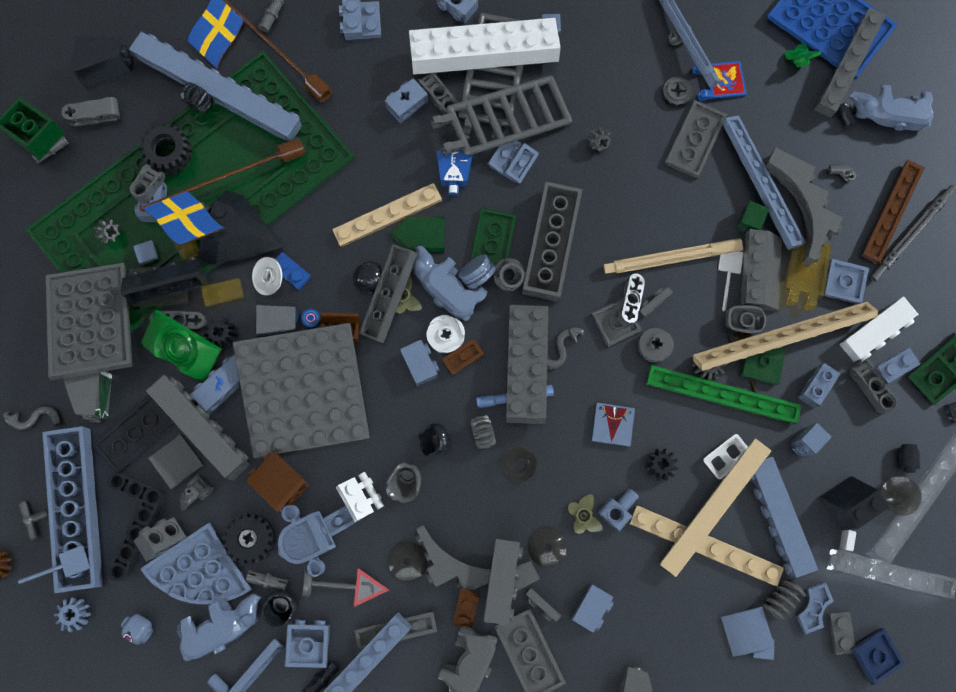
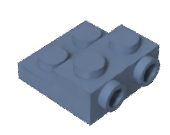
[339,0,381,40]
[285,620,330,668]

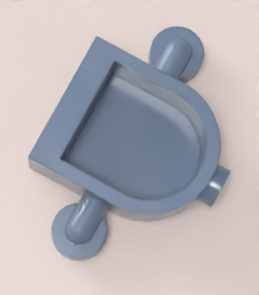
[277,505,336,577]

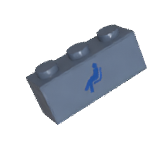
[190,355,241,414]

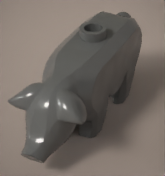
[438,626,497,692]

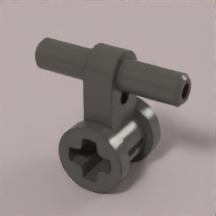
[179,474,214,511]

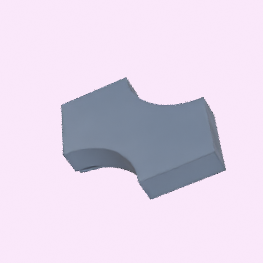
[796,582,834,635]

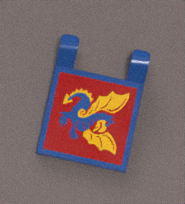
[692,61,747,101]

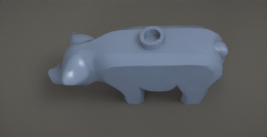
[849,85,934,131]
[413,246,487,321]
[176,594,262,661]

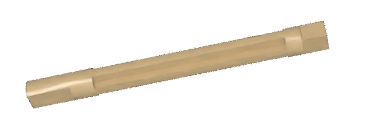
[603,238,743,274]

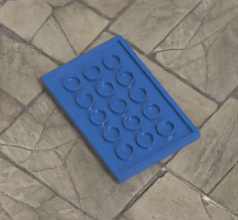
[767,0,898,80]

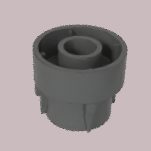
[492,258,526,291]

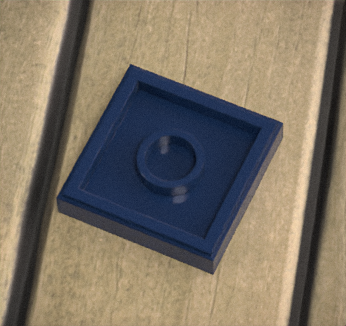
[851,628,905,685]

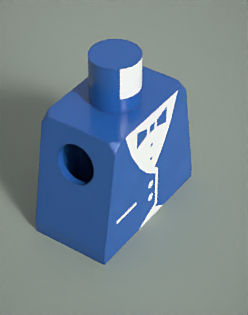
[437,151,472,196]

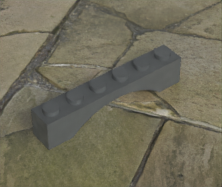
[814,8,886,118]

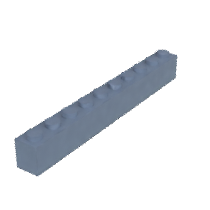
[129,32,302,142]

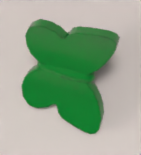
[785,43,821,67]

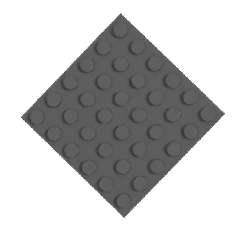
[233,323,370,458]

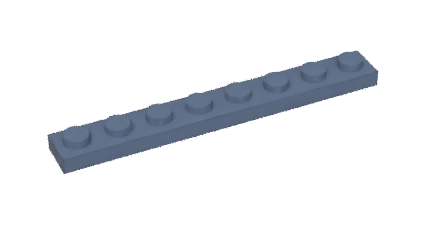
[722,115,806,250]

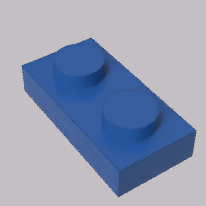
[275,252,311,291]

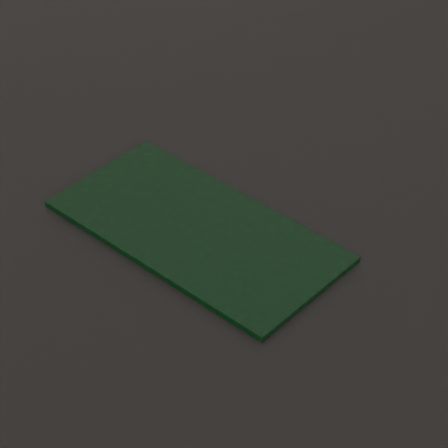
[25,50,355,334]

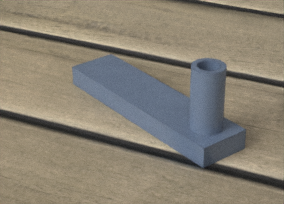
[207,639,285,692]

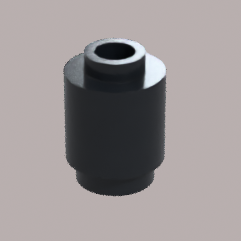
[899,444,920,473]

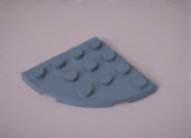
[141,523,252,604]

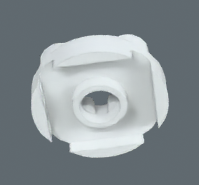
[427,315,465,354]

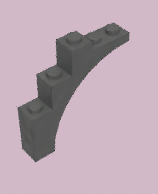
[765,148,843,267]
[415,525,540,592]

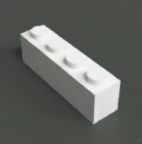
[839,297,919,362]

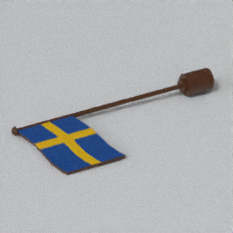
[187,0,333,103]
[139,137,306,246]

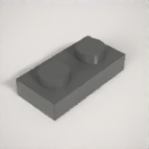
[638,287,673,320]
[525,588,561,622]
[828,612,855,655]

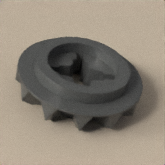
[663,77,692,106]

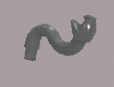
[547,328,584,370]
[3,405,62,430]

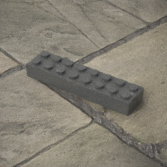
[359,244,418,343]

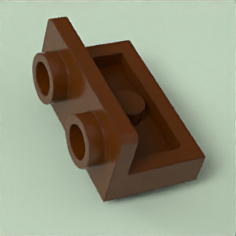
[320,312,360,343]

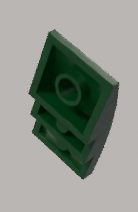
[908,334,956,405]

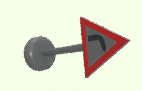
[302,568,389,607]

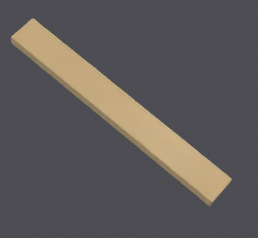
[659,439,771,577]

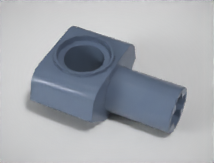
[597,488,639,532]

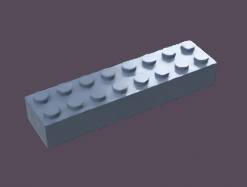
[42,426,103,593]

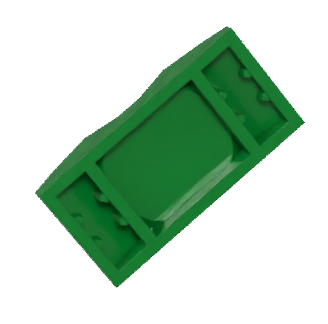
[141,310,222,382]

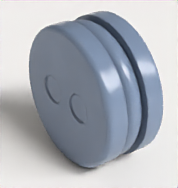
[458,255,495,289]

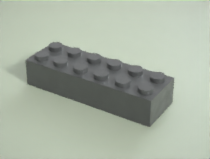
[522,182,582,302]
[506,305,548,424]
[146,375,250,481]

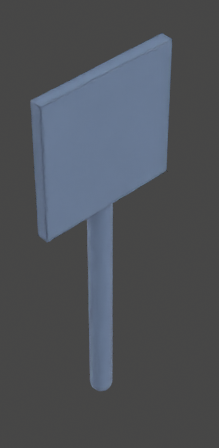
[18,545,90,584]

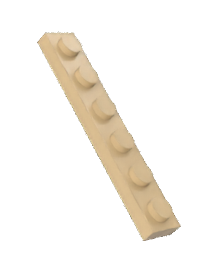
[332,183,442,247]

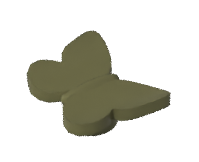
[396,276,422,314]
[568,494,603,534]

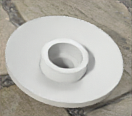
[252,257,282,295]

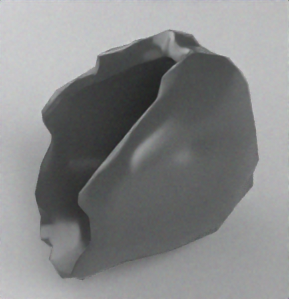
[386,462,421,503]

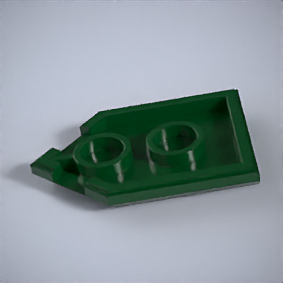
[388,216,445,253]

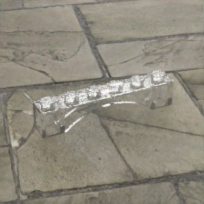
[827,550,956,599]

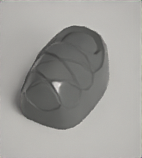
[725,305,766,334]

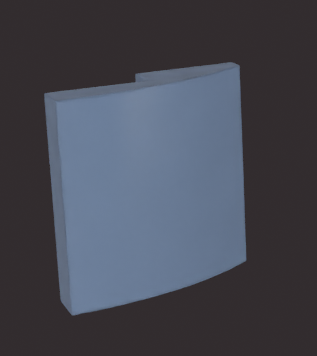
[486,134,539,184]
[720,606,775,657]

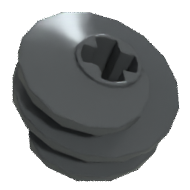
[638,328,674,363]

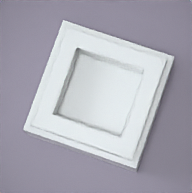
[839,530,856,551]

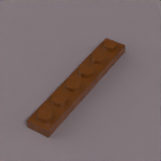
[861,160,925,264]

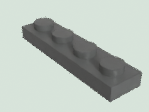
[354,611,438,651]

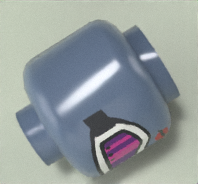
[121,614,153,645]

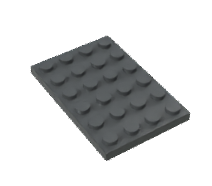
[46,263,133,380]

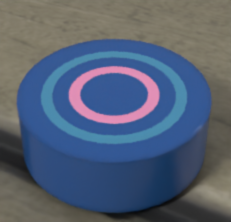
[301,309,321,329]

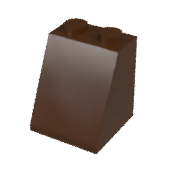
[246,451,311,513]

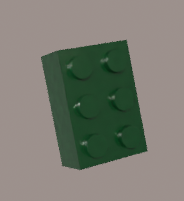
[0,97,65,160]

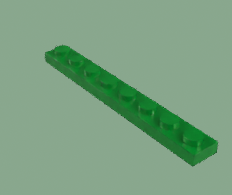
[646,365,801,424]

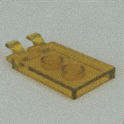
[784,238,832,310]

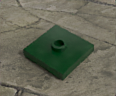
[741,347,786,386]

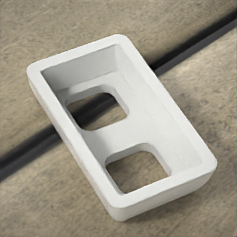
[704,434,747,479]

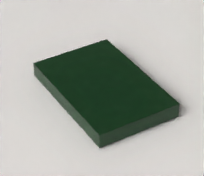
[470,208,517,265]

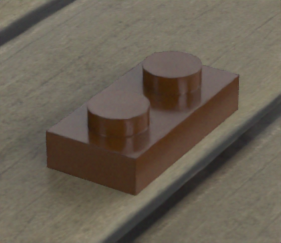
[442,338,484,376]
[452,588,480,628]

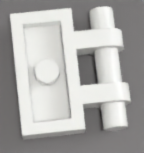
[336,472,384,522]

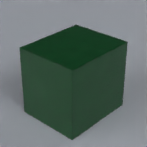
[736,201,769,233]

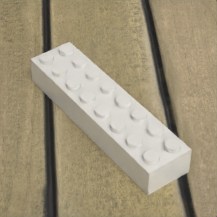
[409,18,560,74]

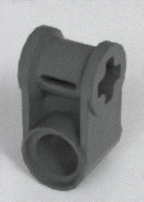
[130,164,165,203]

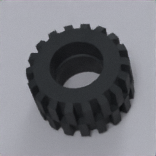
[140,124,193,176]

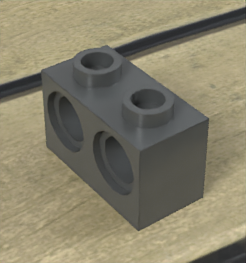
[134,517,186,561]

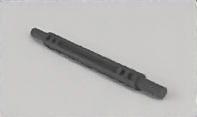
[870,185,956,282]

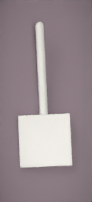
[718,252,744,311]

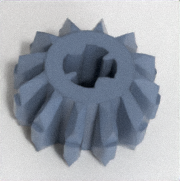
[54,597,91,632]

